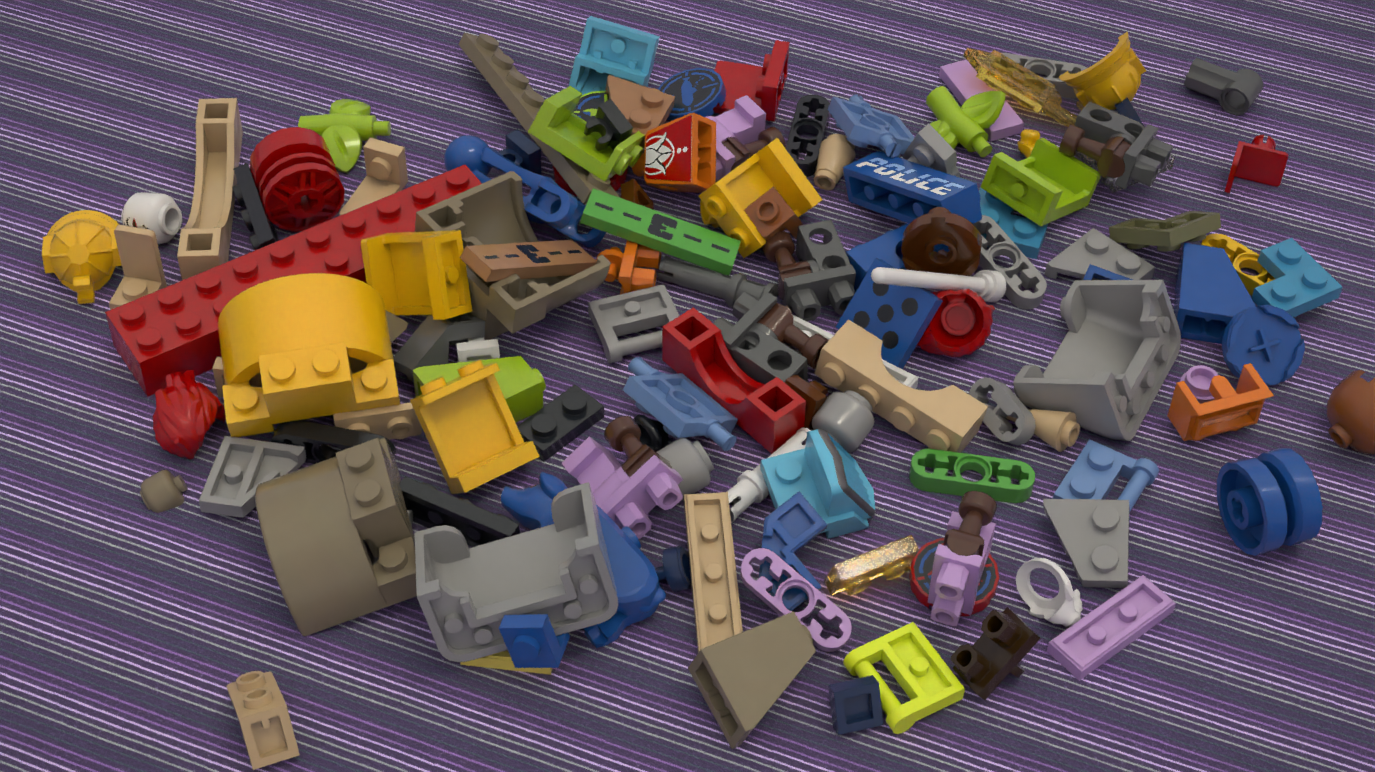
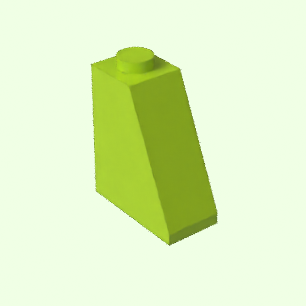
[413,356,546,423]

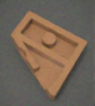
[605,75,675,148]

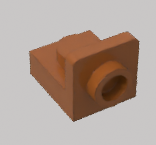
[744,187,804,240]

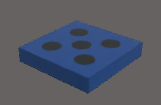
[836,258,943,369]

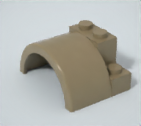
[415,171,611,340]
[255,437,417,636]

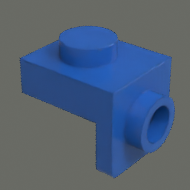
[499,614,570,668]

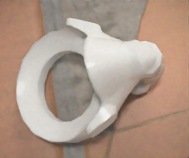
[1016,558,1083,627]

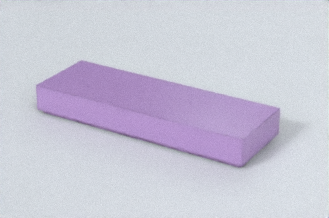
[939,58,1024,142]
[1047,575,1176,681]

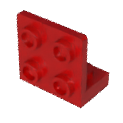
[713,40,790,122]

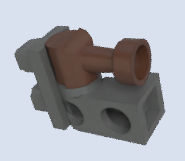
[1059,101,1173,189]
[762,220,856,321]
[713,292,829,384]

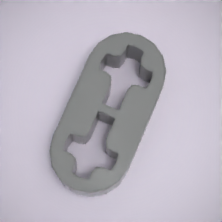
[969,377,1036,445]

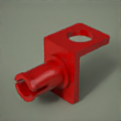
[1224,135,1288,193]

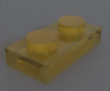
[824,535,919,596]

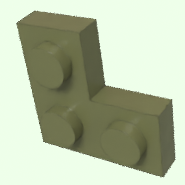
[1109,211,1221,252]

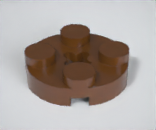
[901,207,982,276]

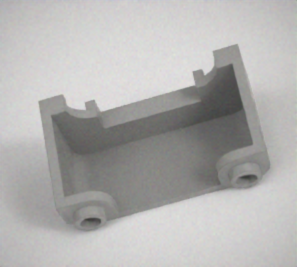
[1013,280,1181,441]
[414,482,618,662]

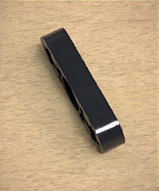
[786,95,830,177]
[271,420,396,464]

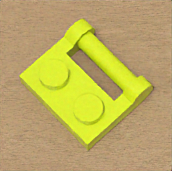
[843,622,965,734]

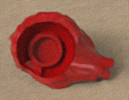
[917,289,995,357]
[152,370,226,459]

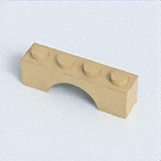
[814,319,988,453]

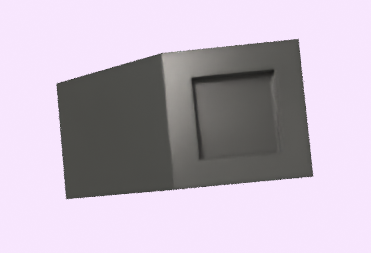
[393,313,485,381]

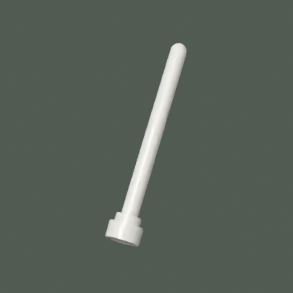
[871,267,1006,302]

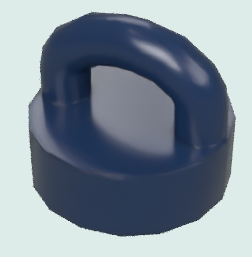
[655,546,691,592]

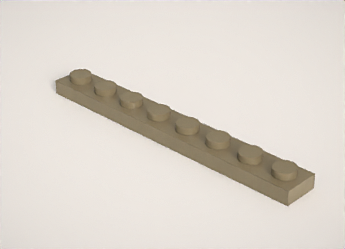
[458,32,620,204]

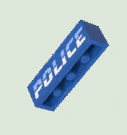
[843,151,982,224]

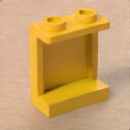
[698,138,822,258]
[361,230,472,320]
[410,359,540,494]

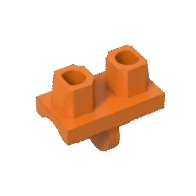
[596,240,662,294]

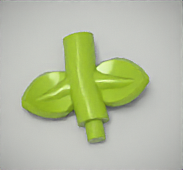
[926,86,1006,157]
[298,99,391,174]

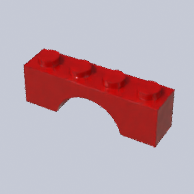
[662,307,806,454]

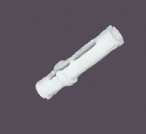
[727,427,811,522]

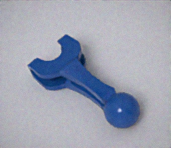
[444,135,606,247]

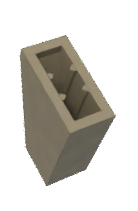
[688,611,816,749]

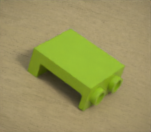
[528,86,645,182]
[981,138,1101,226]

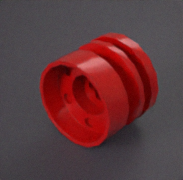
[250,127,345,232]

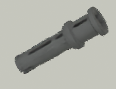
[658,256,778,308]

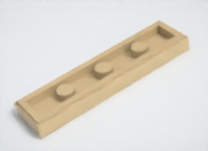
[683,492,743,653]

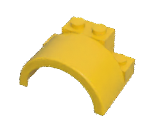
[218,273,400,437]

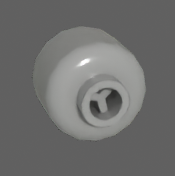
[812,390,875,453]
[657,438,714,501]

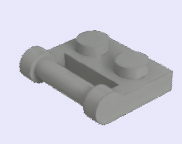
[588,284,679,364]

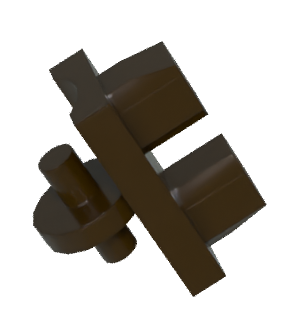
[951,607,1041,700]

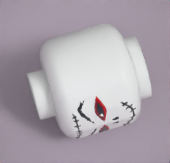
[121,192,182,244]

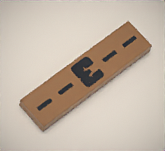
[460,240,597,282]

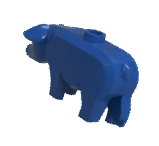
[501,472,666,648]

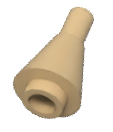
[1006,409,1080,452]

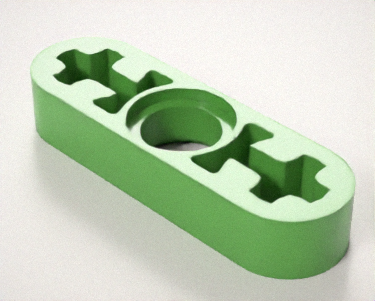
[909,449,1035,503]

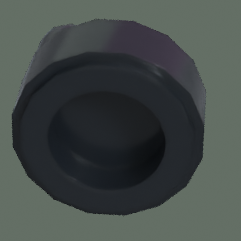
[634,414,669,452]

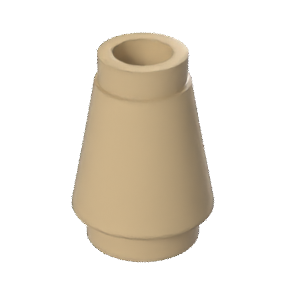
[814,134,856,190]

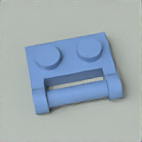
[1053,439,1159,521]

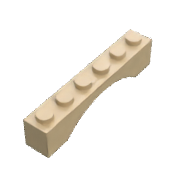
[177,98,243,280]

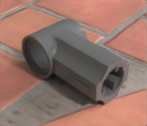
[1184,58,1263,116]

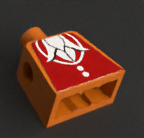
[632,113,716,193]

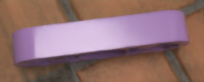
[740,548,852,652]

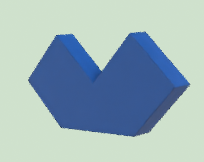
[758,491,827,612]

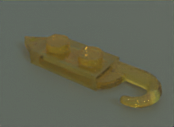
[963,48,1084,127]

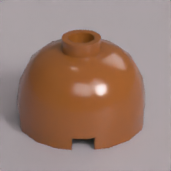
[1327,370,1375,455]

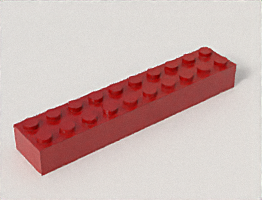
[105,165,482,397]

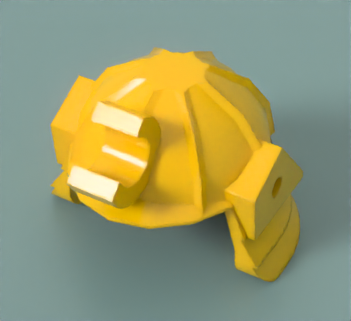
[1059,32,1146,110]
[42,210,122,304]

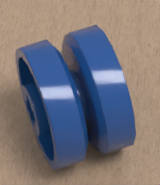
[1217,448,1323,556]

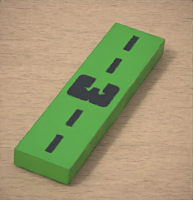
[580,188,741,276]

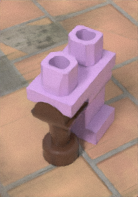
[706,95,786,182]
[562,416,683,539]
[928,491,997,626]

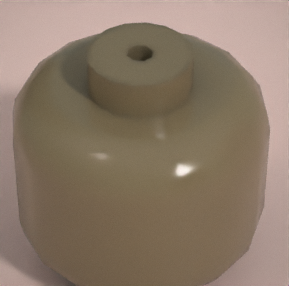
[140,470,188,513]

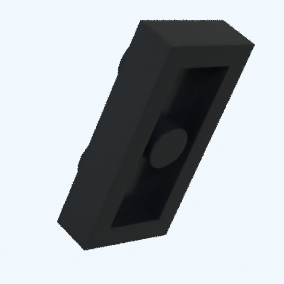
[517,385,604,462]

